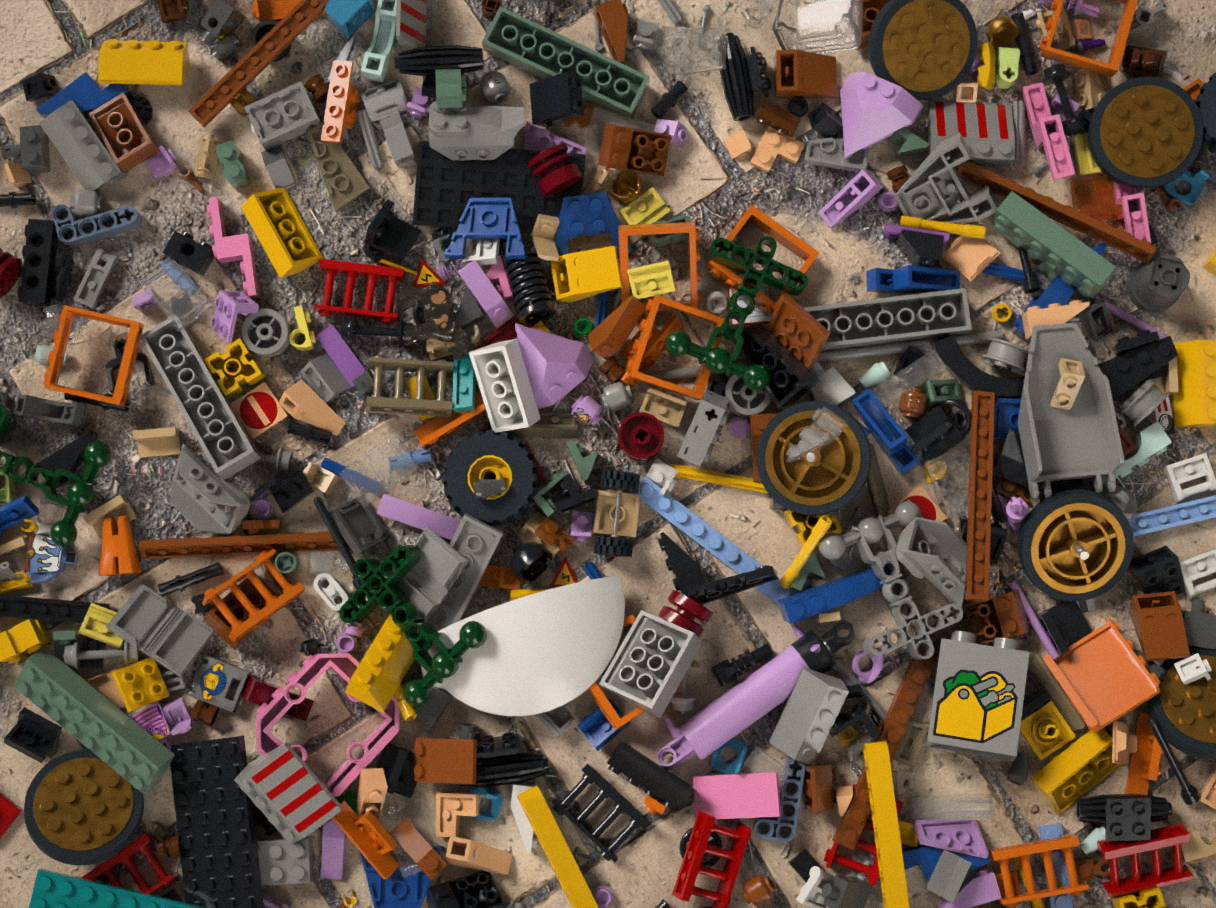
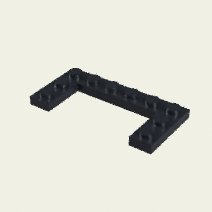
[0,595,111,668]

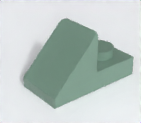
[889,127,929,158]
[925,379,962,406]
[566,439,598,483]
[791,550,825,592]

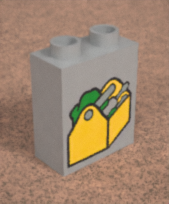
[926,631,1030,761]

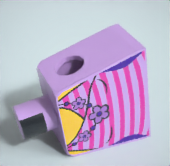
[131,700,172,750]

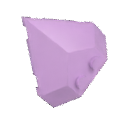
[840,72,923,159]
[515,323,595,409]

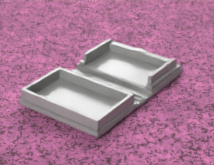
[392,526,469,633]
[106,583,216,677]

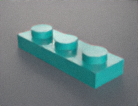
[452,350,476,412]

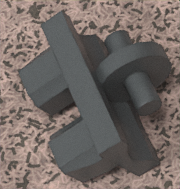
[352,369,389,404]

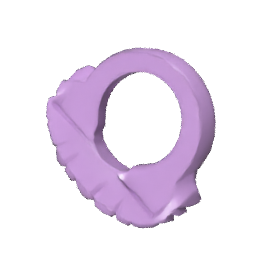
[852,648,884,684]

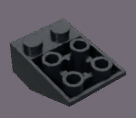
[426,871,505,908]

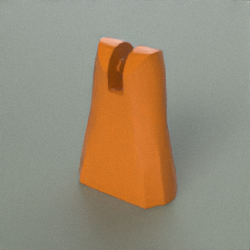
[99,515,142,576]

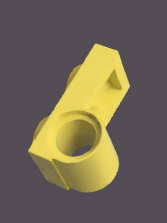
[290,305,317,351]

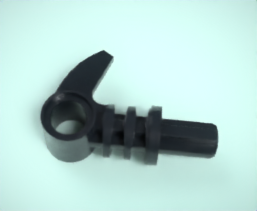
[711,644,773,687]

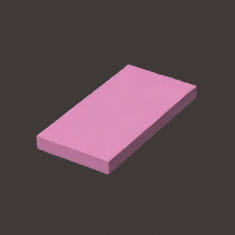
[692,772,781,819]

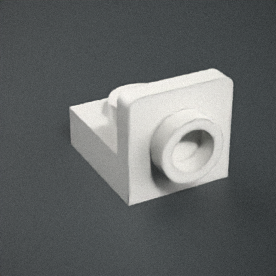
[646,458,678,496]
[1174,653,1212,685]

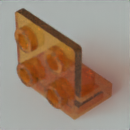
[1070,177,1123,220]

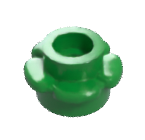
[573,317,594,338]

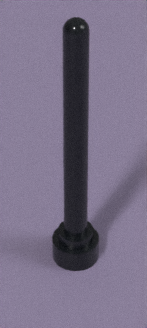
[1017,246,1041,294]
[313,497,363,590]
[1148,718,1201,805]

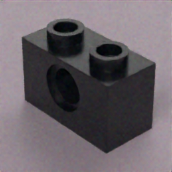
[162,231,214,276]

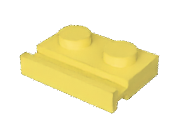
[1072,132,1103,176]
[619,187,671,237]
[627,260,676,299]
[78,603,123,648]

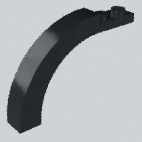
[930,335,1025,396]

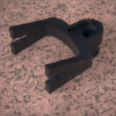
[105,339,156,394]

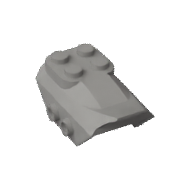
[429,101,524,161]
[171,443,250,535]
[896,517,967,608]

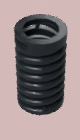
[502,247,556,325]

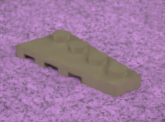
[307,121,371,213]

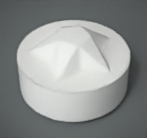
[706,291,728,313]

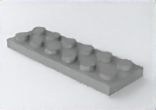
[428,513,504,631]

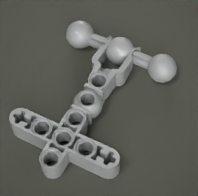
[819,501,963,660]

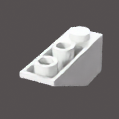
[510,784,543,853]

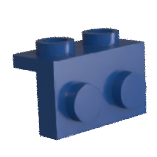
[577,698,631,751]

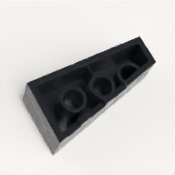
[740,324,820,408]

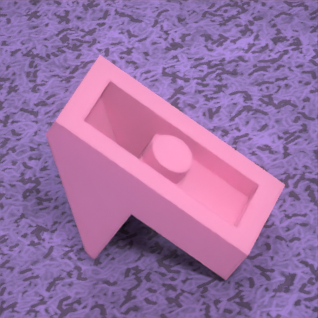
[486,256,513,302]

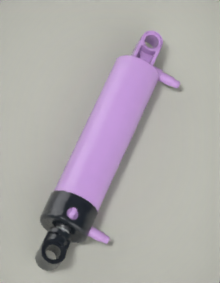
[658,620,855,770]

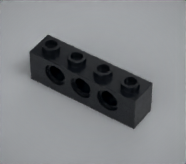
[17,219,59,307]

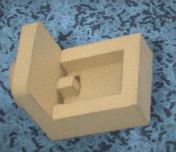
[303,462,339,495]

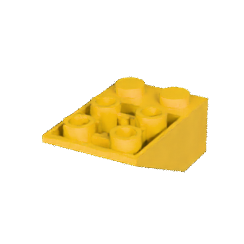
[550,246,622,303]

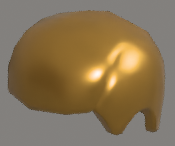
[986,16,1019,48]
[610,171,642,204]

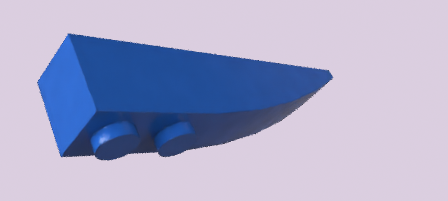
[1013,243,1107,345]
[777,565,902,624]

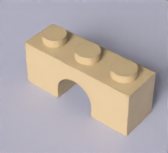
[1181,822,1216,864]

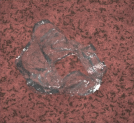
[38,304,88,344]
[848,731,876,777]

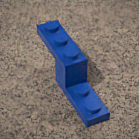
[0,495,39,540]

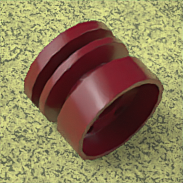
[527,144,582,197]
[0,248,22,297]

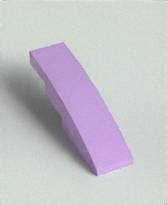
[376,494,461,540]

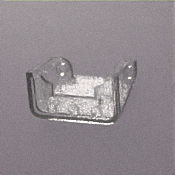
[772,0,863,54]

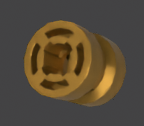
[230,89,258,117]

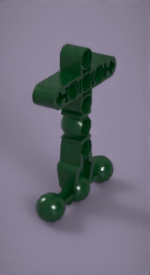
[665,236,808,391]
[0,404,112,547]
[339,545,487,707]

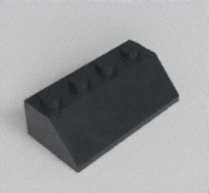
[992,428,1083,495]
[607,740,695,811]

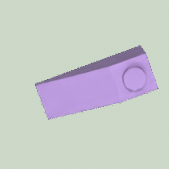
[818,169,884,228]
[457,260,514,328]
[321,818,347,880]
[936,868,1002,908]

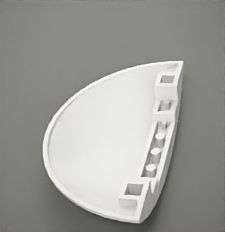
[428,575,625,716]

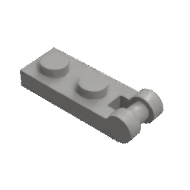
[73,248,119,309]

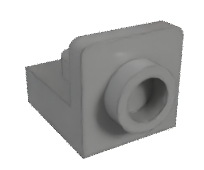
[633,20,659,51]

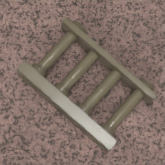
[366,355,454,417]

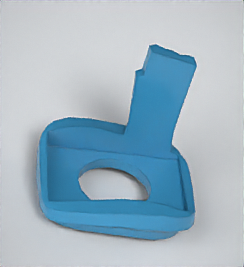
[1164,170,1209,206]
[710,738,748,774]
[468,787,503,821]

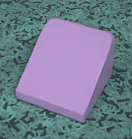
[133,289,158,311]

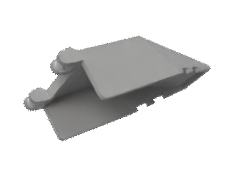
[1018,323,1124,499]

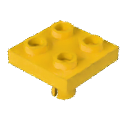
[112,657,170,713]
[1020,700,1076,761]

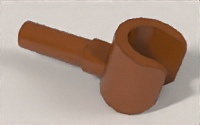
[178,166,204,193]
[1156,187,1181,212]

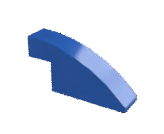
[36,72,132,118]
[866,265,960,294]
[852,388,920,477]
[902,845,991,883]

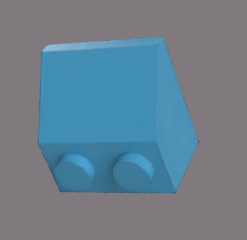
[324,0,376,40]

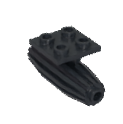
[718,33,772,121]
[394,45,484,98]
[459,732,549,788]
[1076,794,1172,841]

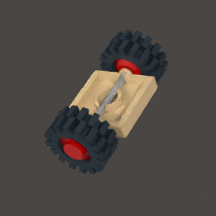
[593,470,640,557]

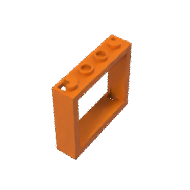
[1039,0,1138,77]
[706,204,820,315]
[618,222,701,312]
[626,295,725,401]
[44,305,144,407]
[587,614,681,731]

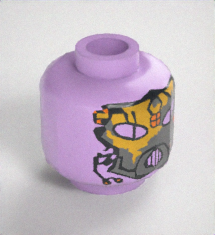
[571,396,602,427]

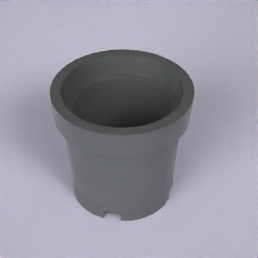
[1126,255,1190,313]

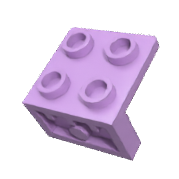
[211,290,259,343]

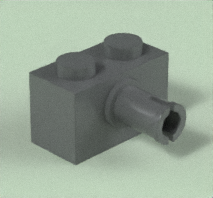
[1,125,51,174]

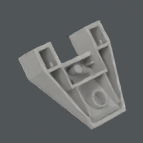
[894,132,998,224]

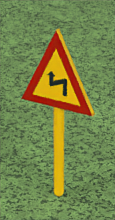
[380,259,446,288]
[549,556,577,588]

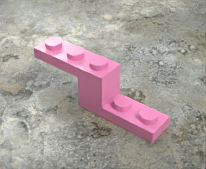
[1021,82,1075,181]
[1112,180,1151,260]
[207,197,260,300]

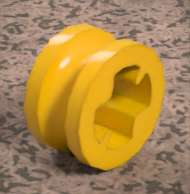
[991,304,1012,323]

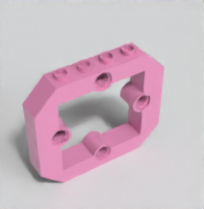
[255,653,399,796]

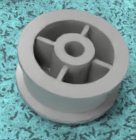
[241,309,291,358]
[982,338,1029,376]
[724,374,771,418]
[1119,379,1169,427]

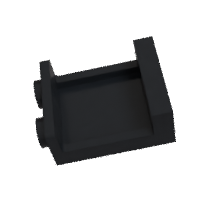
[529,72,584,128]

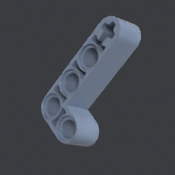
[52,204,142,247]
[753,757,805,842]

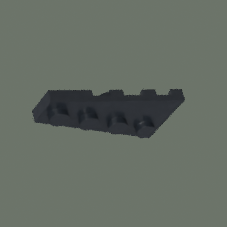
[1098,336,1178,401]
[686,565,779,605]

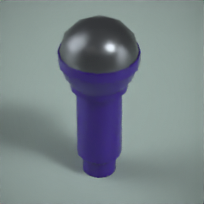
[1074,39,1105,54]

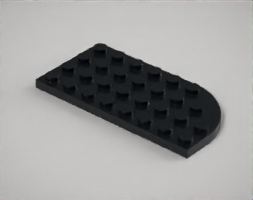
[412,141,586,234]

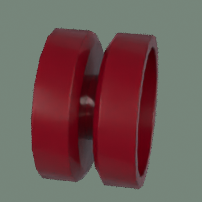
[618,412,664,461]
[658,590,713,638]

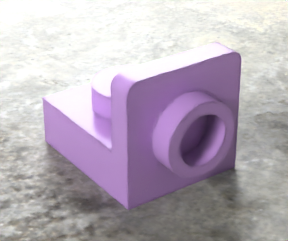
[406,87,436,119]
[144,145,178,180]
[571,511,594,542]

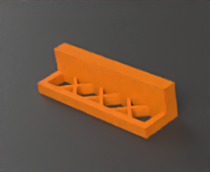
[413,391,487,449]

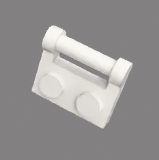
[460,239,500,268]
[1164,453,1216,502]
[1179,549,1216,599]
[796,866,837,908]

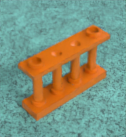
[202,549,305,643]
[988,834,1089,907]

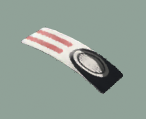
[1154,397,1175,435]

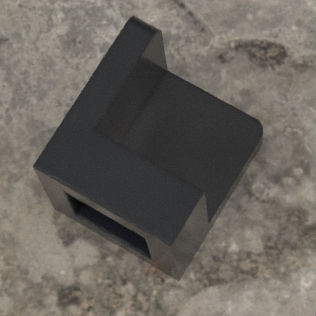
[808,103,843,138]

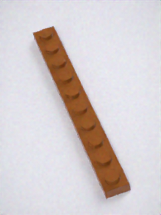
[188,0,329,128]
[958,161,1157,264]
[965,390,995,602]
[139,531,351,559]
[832,645,939,851]

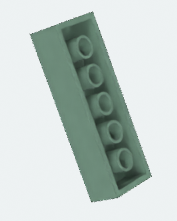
[991,191,1116,299]

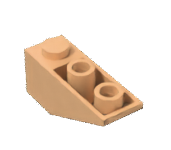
[1022,300,1090,340]
[278,379,346,436]
[356,768,388,820]
[445,836,512,876]

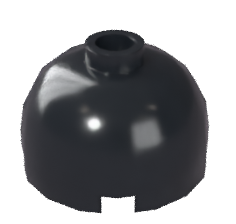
[510,542,553,584]

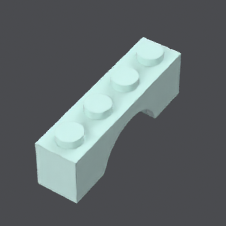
[361,0,397,83]
[1089,421,1172,489]

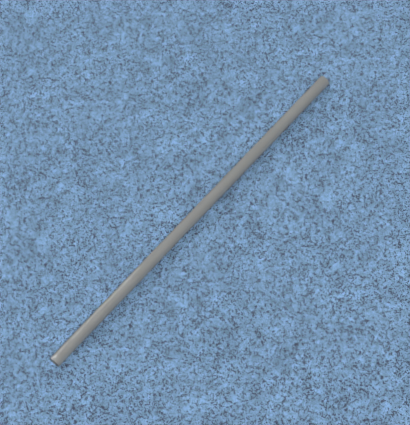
[648,331,1003,381]

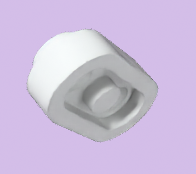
[313,573,349,611]

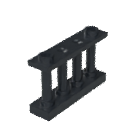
[552,763,651,862]

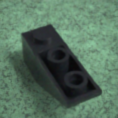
[657,532,706,594]

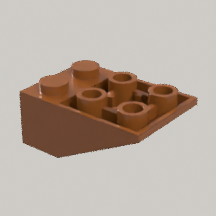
[774,50,837,98]
[598,123,671,176]
[956,589,1031,644]
[1129,591,1190,662]

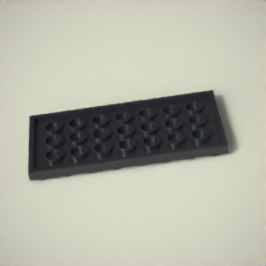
[170,736,264,908]

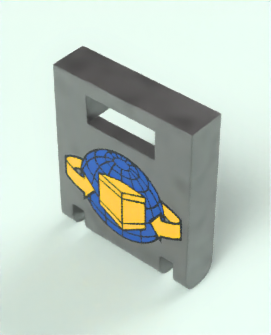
[188,654,252,713]

